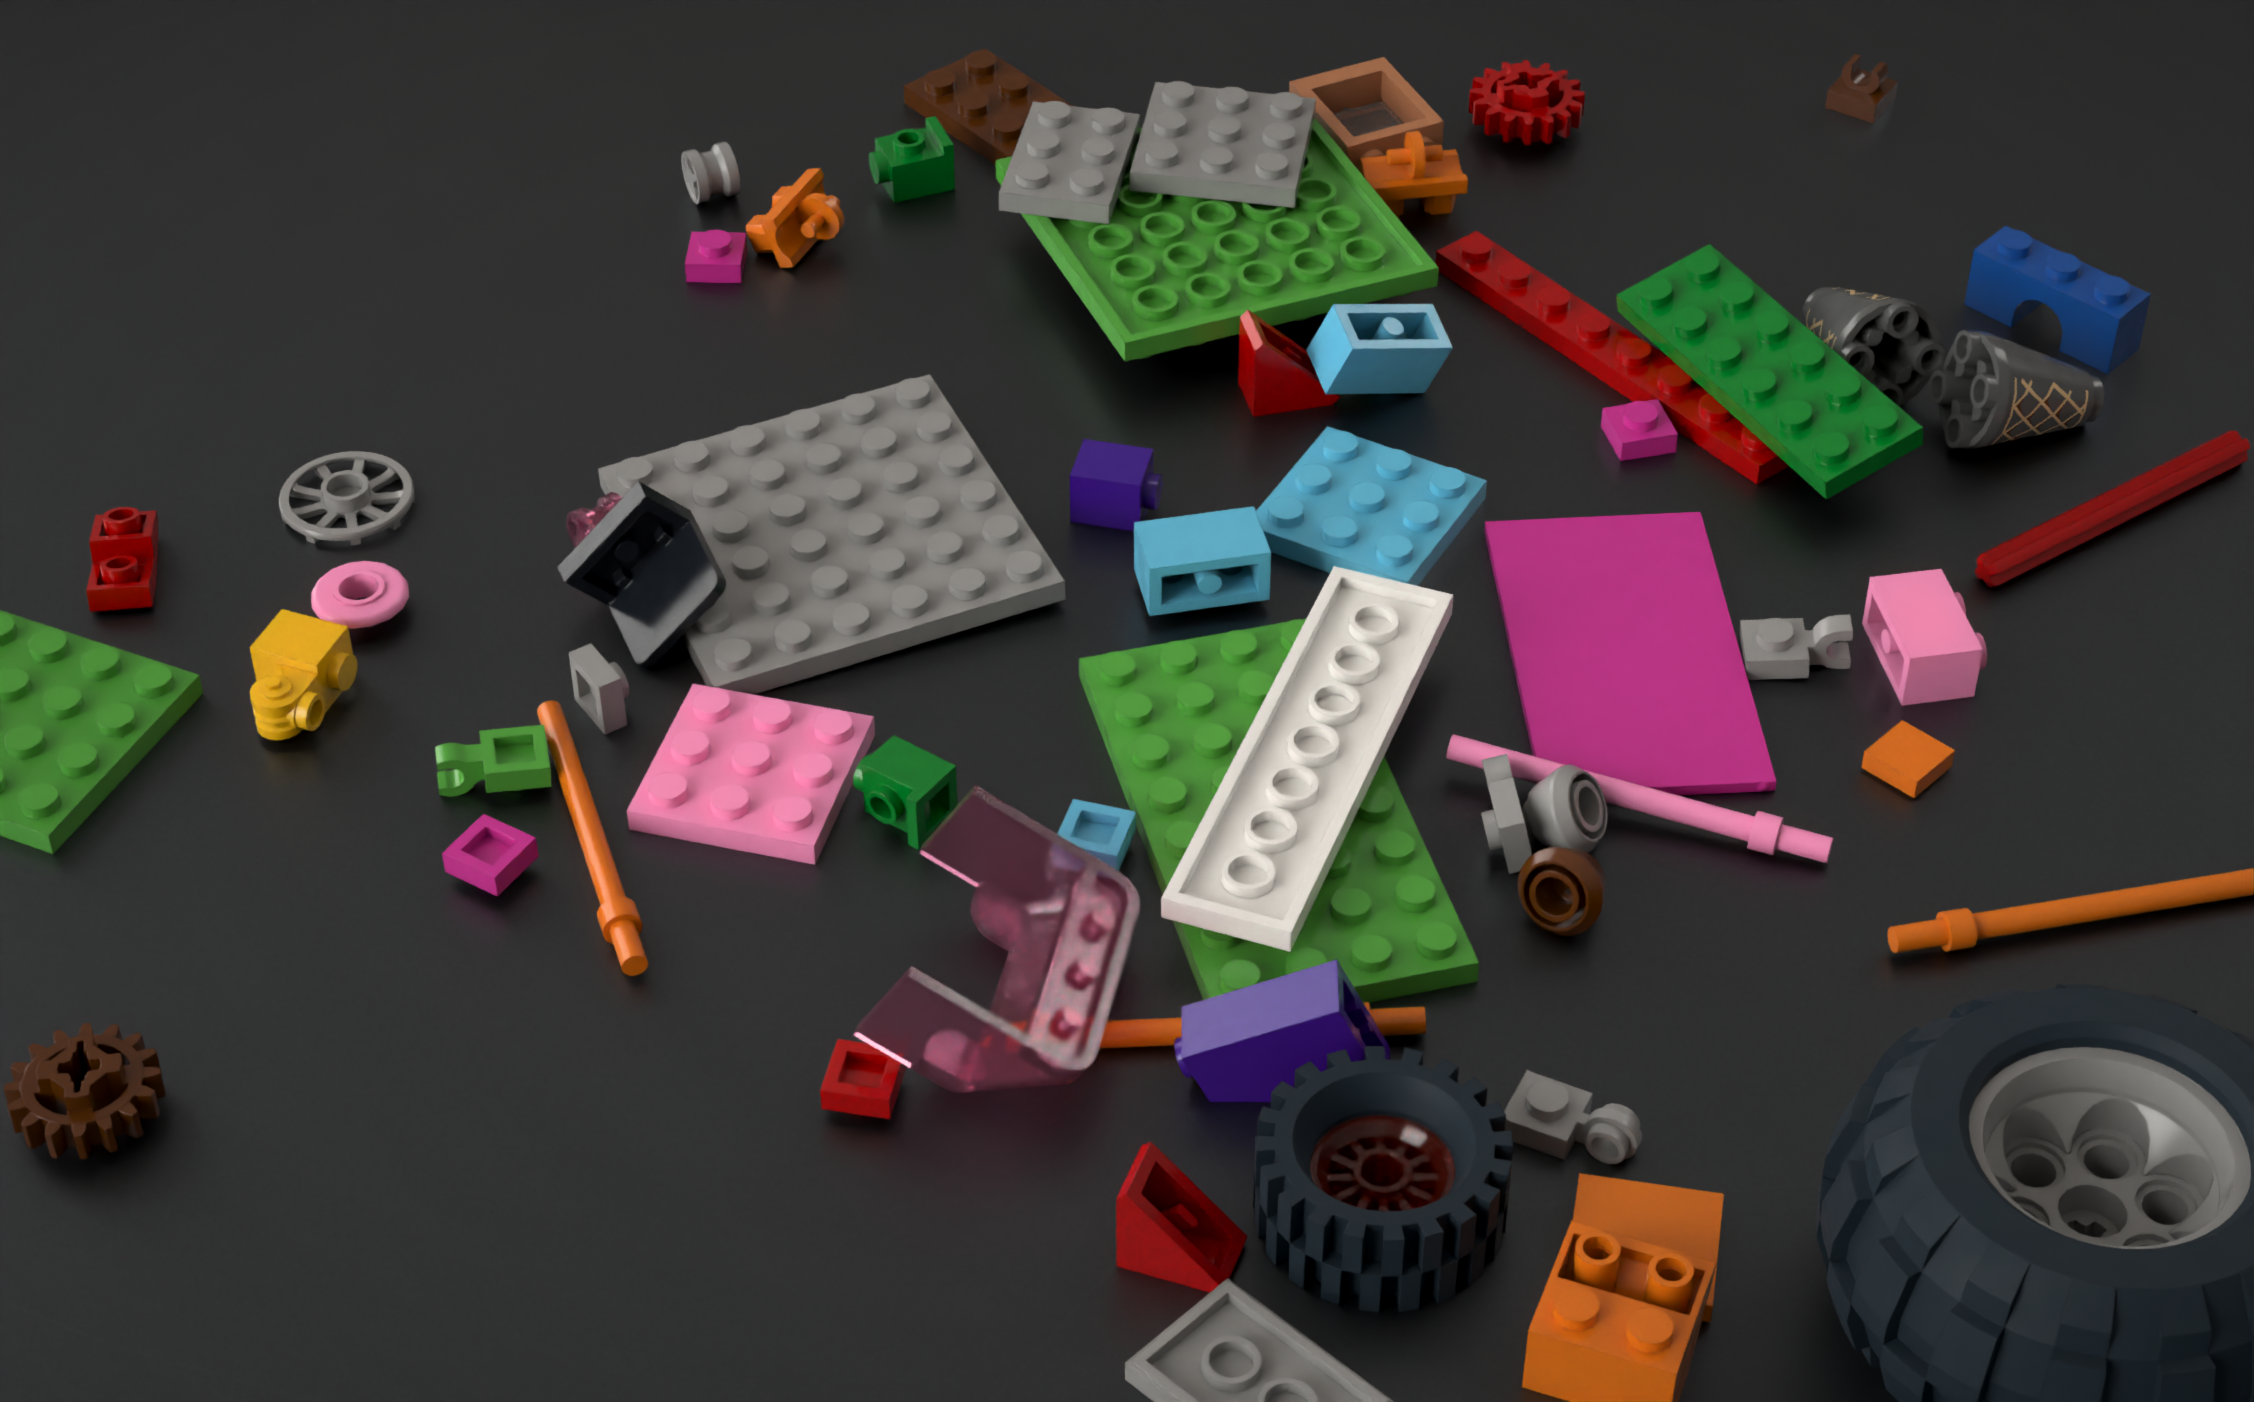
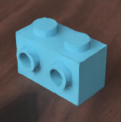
[1306,304,1453,394]
[1134,506,1271,616]

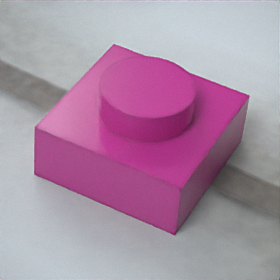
[685,229,748,283]
[1601,399,1678,462]
[442,814,539,896]

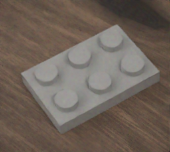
[999,101,1140,224]

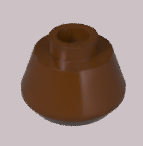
[1518,847,1606,936]

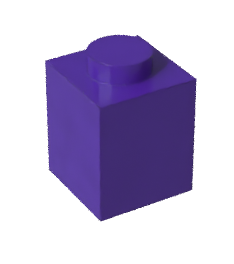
[1070,439,1163,531]

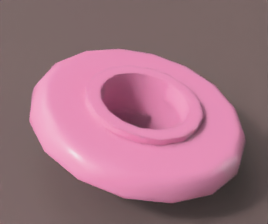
[311,561,409,629]

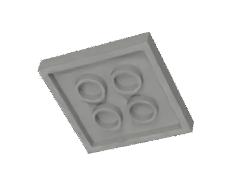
[1129,81,1316,208]

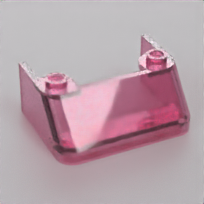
[853,785,1140,1093]

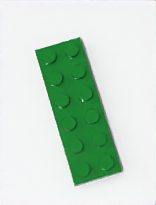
[1616,244,1924,499]

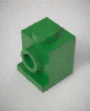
[869,116,955,203]
[853,735,958,850]

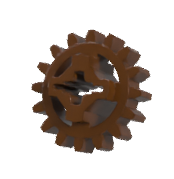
[3,1023,166,1159]

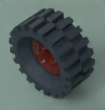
[1253,1046,1513,1312]

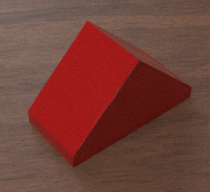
[1238,310,1340,417]
[1116,1142,1248,1293]

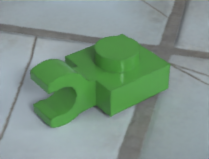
[435,725,552,797]

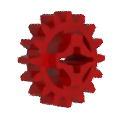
[1468,60,1585,145]

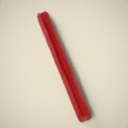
[1974,430,2251,587]

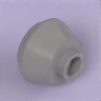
[1523,764,1607,853]

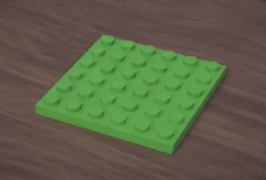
[996,118,1439,361]

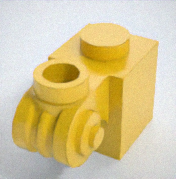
[249,609,358,740]

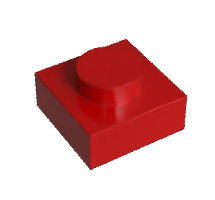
[820,1039,907,1119]

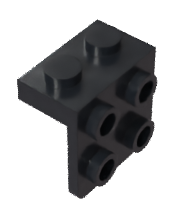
[557,481,726,668]

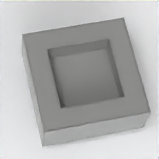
[569,643,630,735]

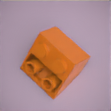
[1522,1220,1716,1402]

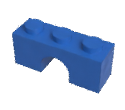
[1964,226,2151,375]

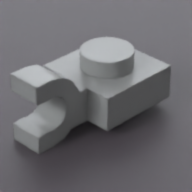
[1739,614,1853,680]

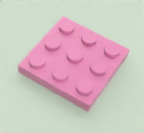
[627,684,875,865]

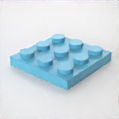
[1256,426,1487,586]

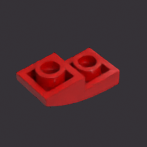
[86,507,158,612]

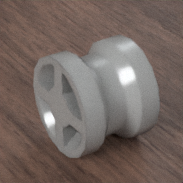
[681,141,741,204]

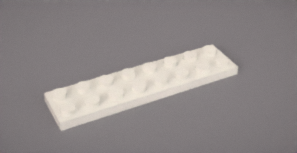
[1161,566,1453,952]

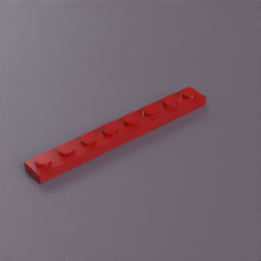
[1435,231,1789,485]

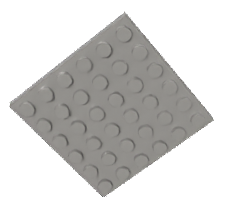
[598,374,1066,695]

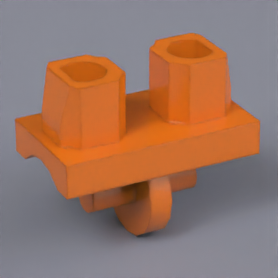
[1360,131,1468,218]
[746,168,845,268]

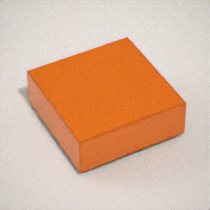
[1861,720,1955,798]

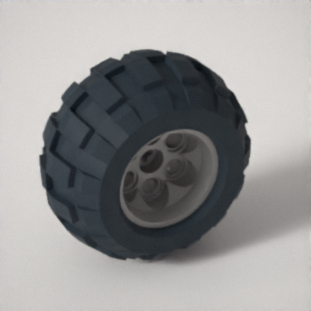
[1816,983,2254,1402]

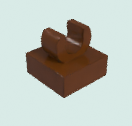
[1825,54,1898,124]

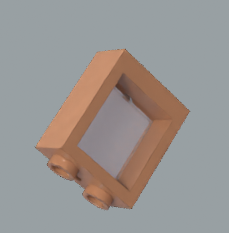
[1289,57,1444,172]

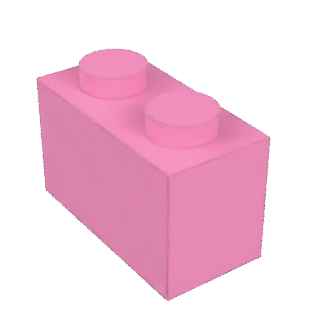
[1862,569,1987,706]

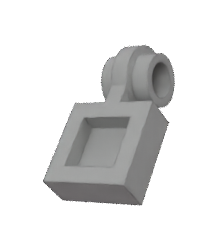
[1504,1070,1642,1164]

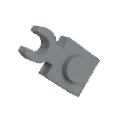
[1481,754,1532,874]

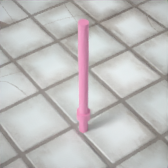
[1446,734,1834,863]

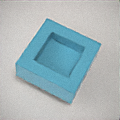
[1053,799,1136,875]

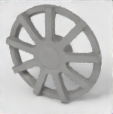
[279,451,415,546]

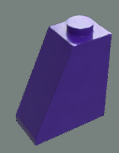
[1174,959,1391,1102]

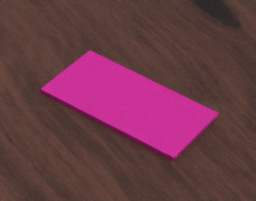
[1484,512,1777,796]

